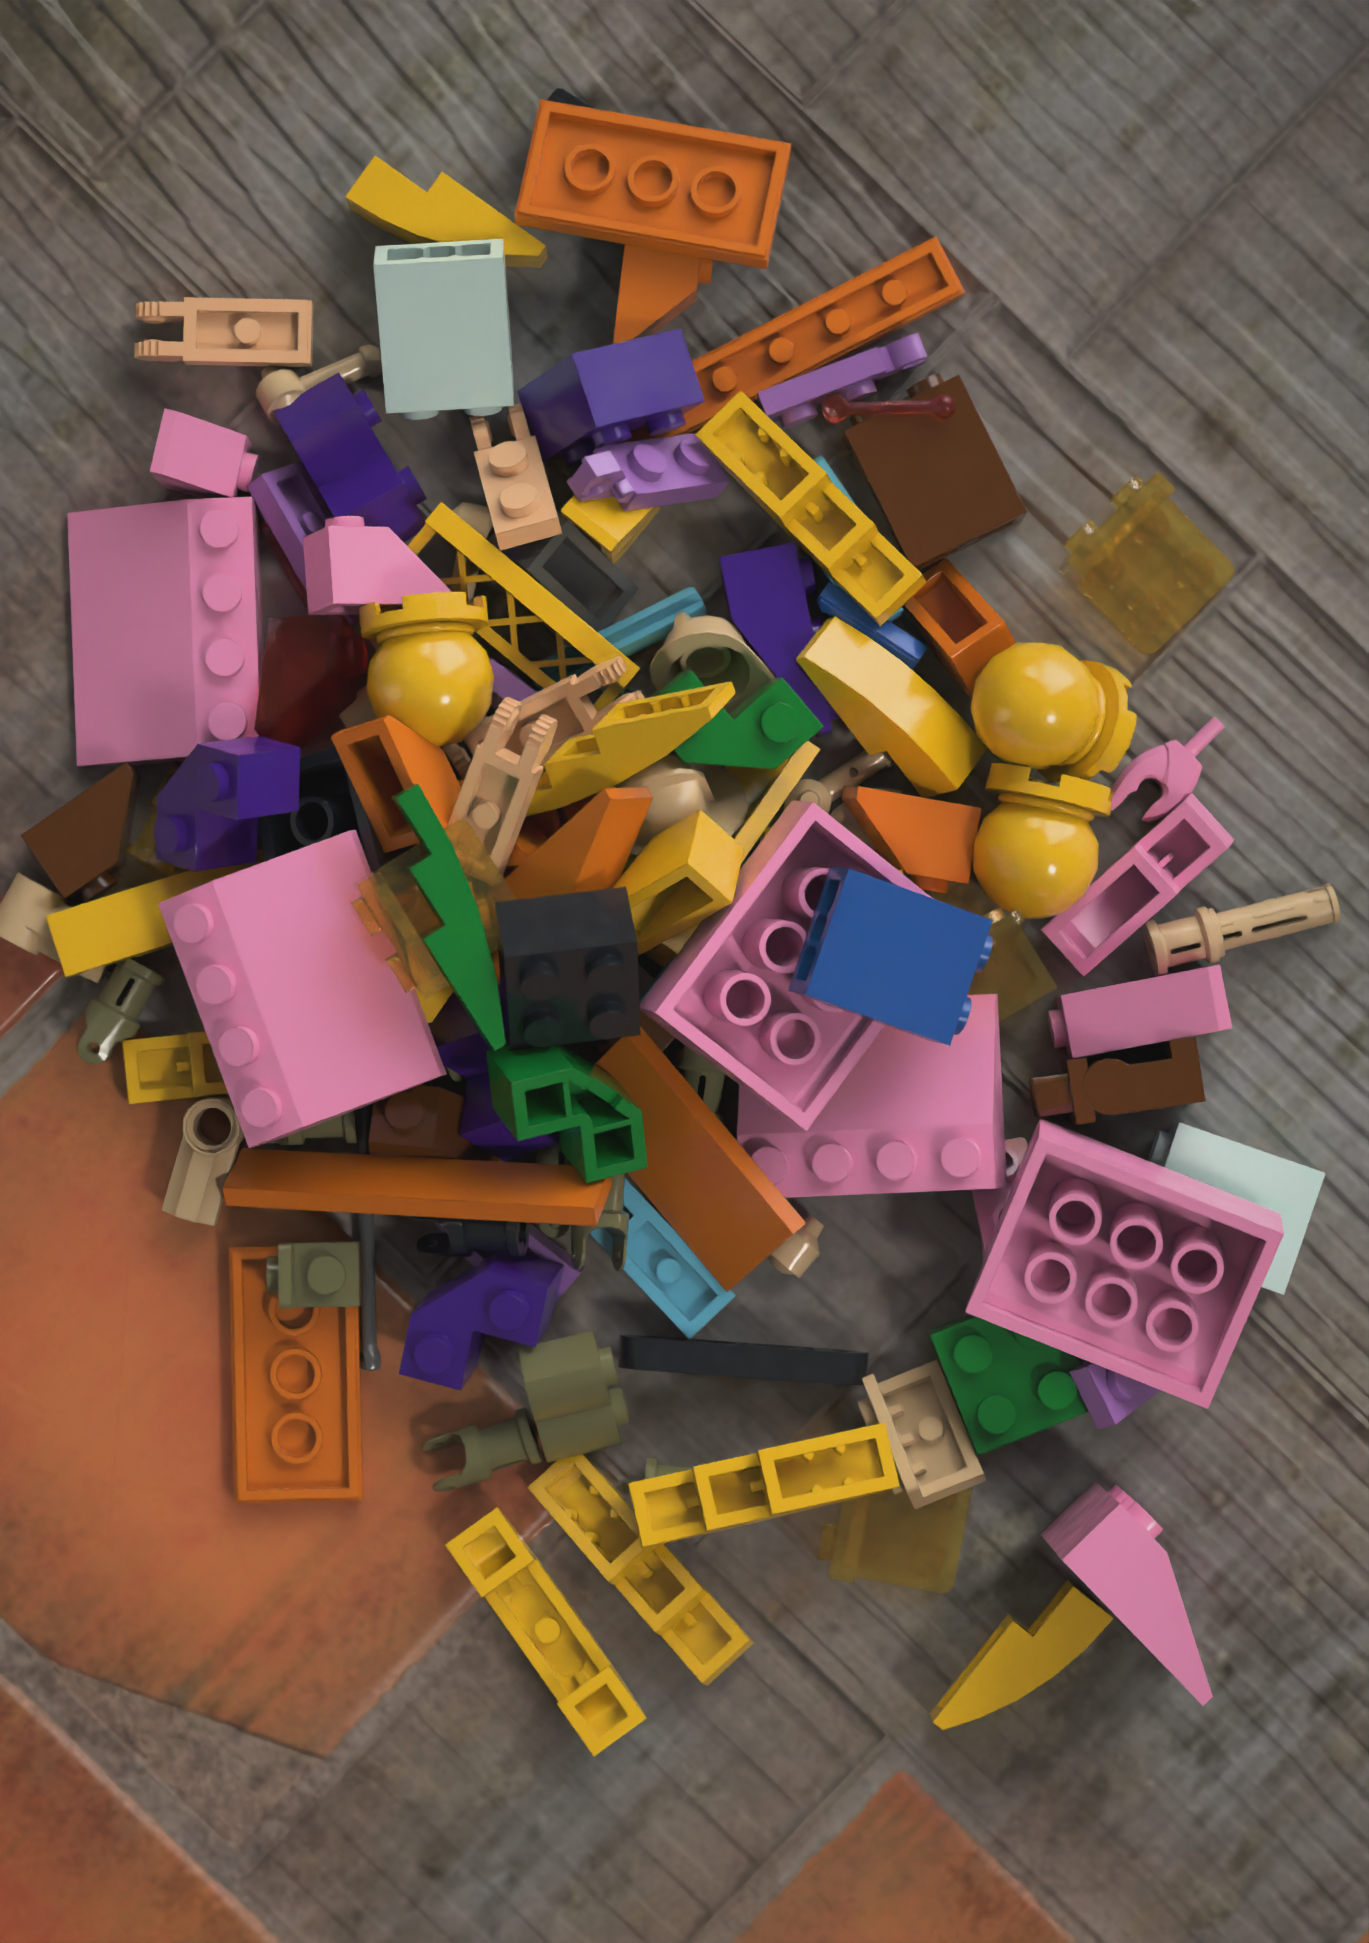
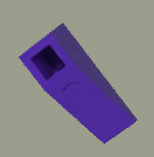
[719,542,840,738]

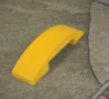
[445,1507,647,1756]

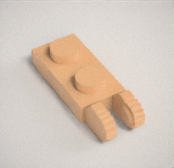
[134,297,314,367]
[469,403,562,551]
[464,656,644,766]
[445,697,558,886]

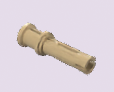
[1142,883,1341,977]

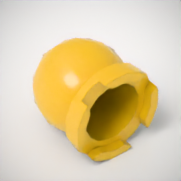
[359,592,494,747]
[970,642,1137,785]
[973,763,1113,919]

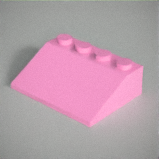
[67,497,268,767]
[640,800,932,1131]
[158,830,446,1148]
[737,994,1007,1198]
[965,1118,1284,1409]
[1040,1482,1213,1706]

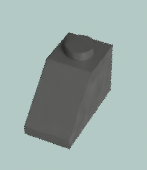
[488,513,639,632]

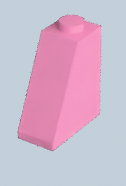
[1048,965,1232,1059]

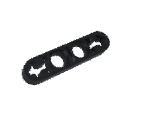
[618,1335,869,1385]

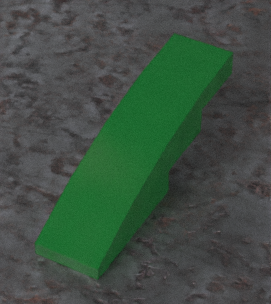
[392,784,506,1051]

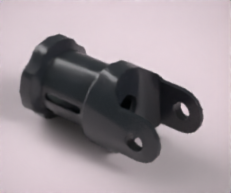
[411,1216,530,1257]

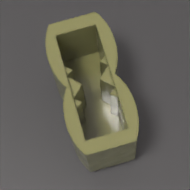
[518,1331,630,1462]

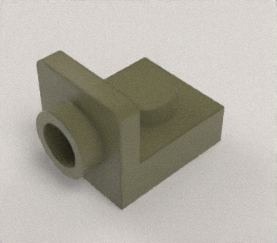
[266,1241,361,1309]

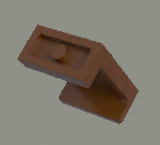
[842,373,1027,571]

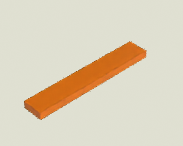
[621,236,965,443]
[222,1148,613,1226]

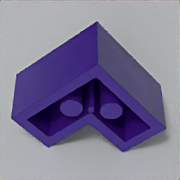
[517,328,705,467]

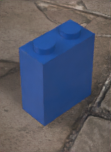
[788,866,993,1046]

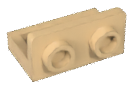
[857,1360,987,1509]

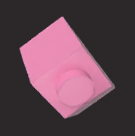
[150,408,260,498]
[303,516,452,615]

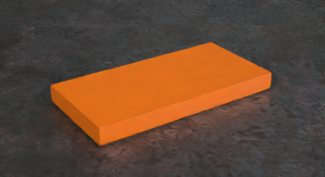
[514,99,791,270]
[594,1026,806,1292]
[229,1246,364,1504]

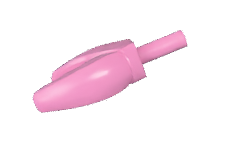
[1110,716,1225,822]

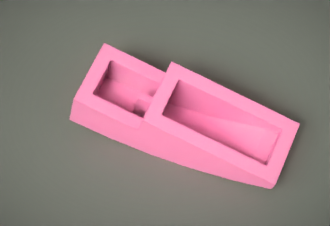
[1041,793,1234,977]

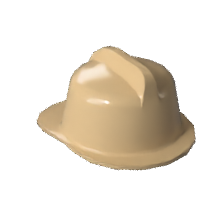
[650,611,776,714]
[611,754,748,856]

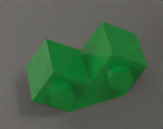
[652,670,824,769]
[486,1045,648,1183]

